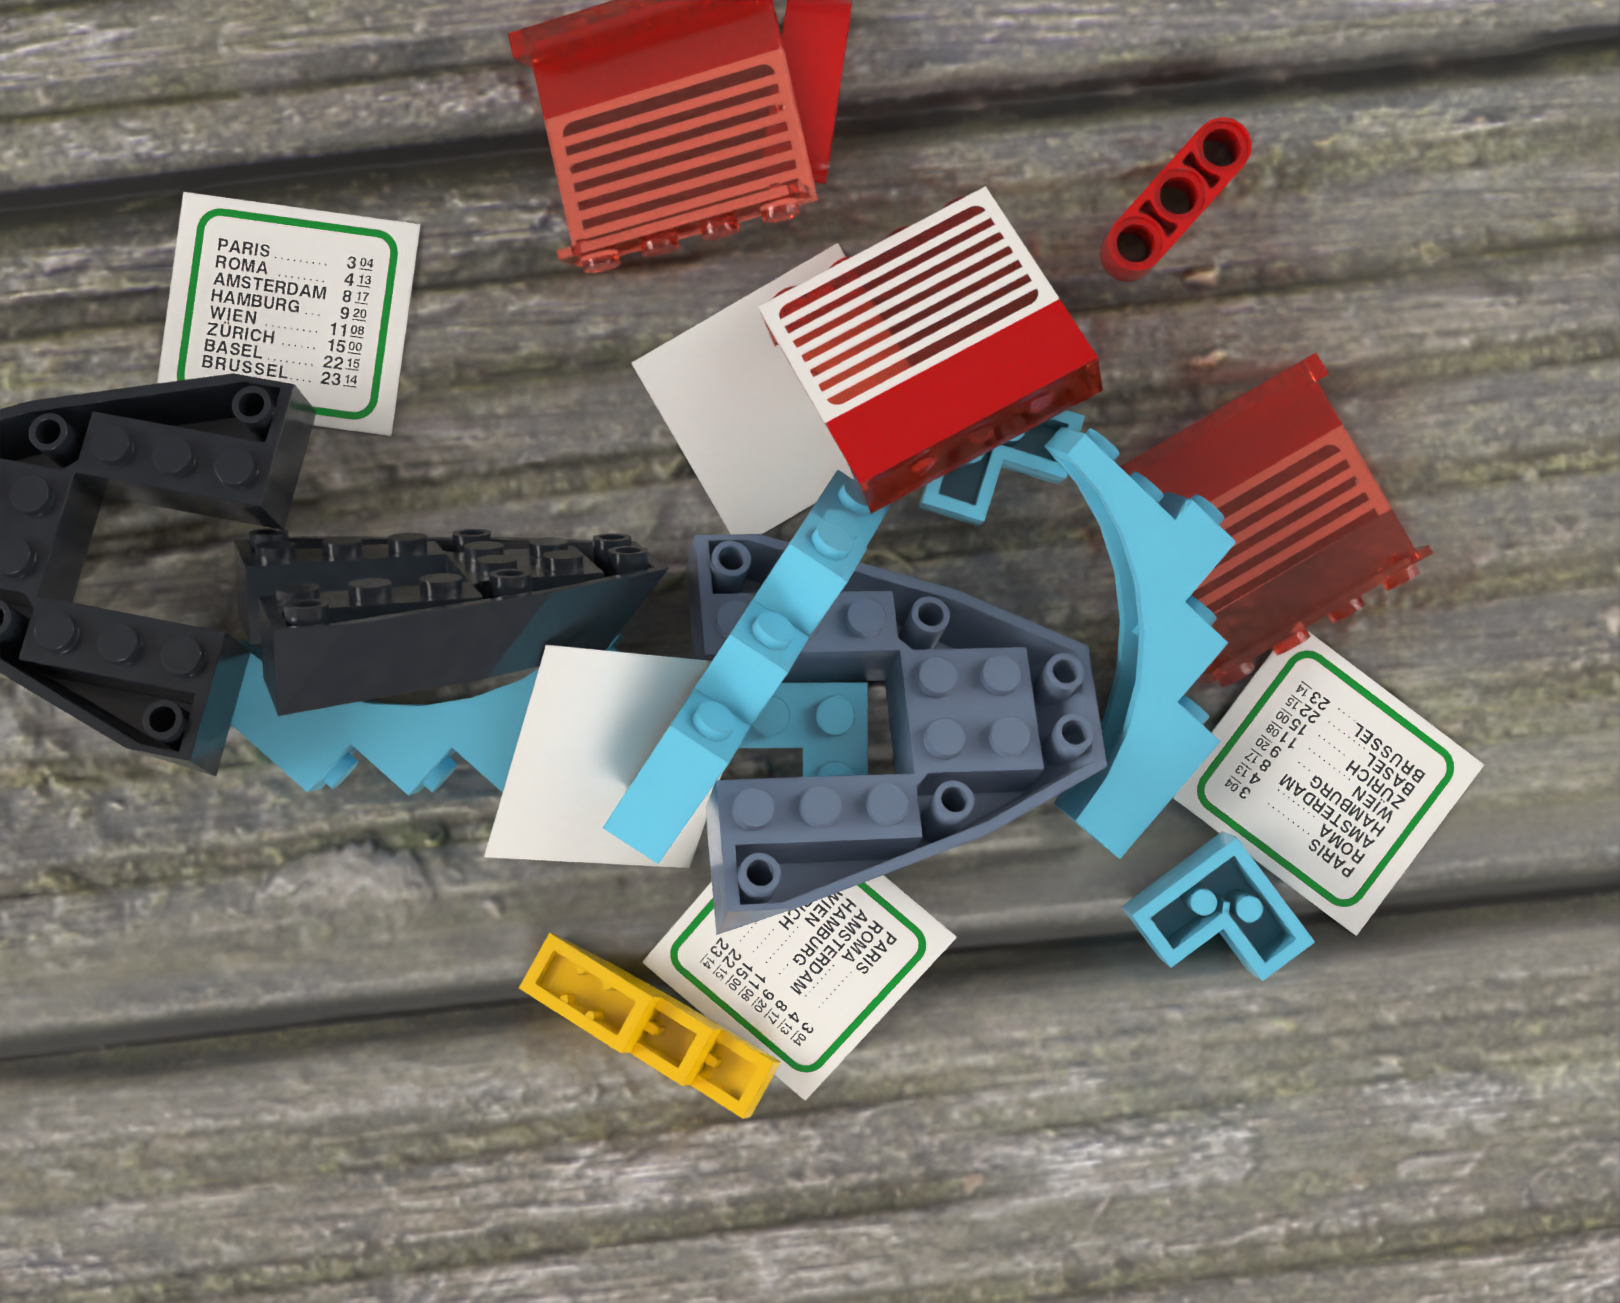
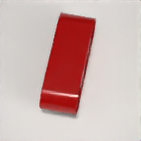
[763,0,852,185]
[1099,117,1252,282]

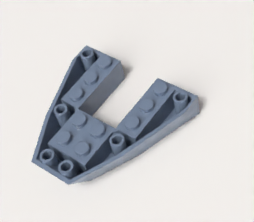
[686,534,1107,935]

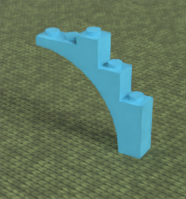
[1044,426,1236,859]
[603,470,891,864]
[231,633,624,796]

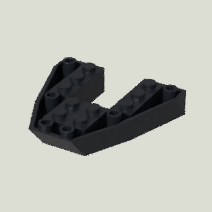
[0,373,316,776]
[234,528,669,716]

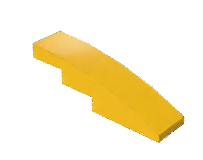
[519,933,781,1119]

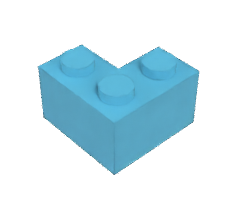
[918,397,1085,526]
[738,681,868,777]
[1121,831,1315,981]

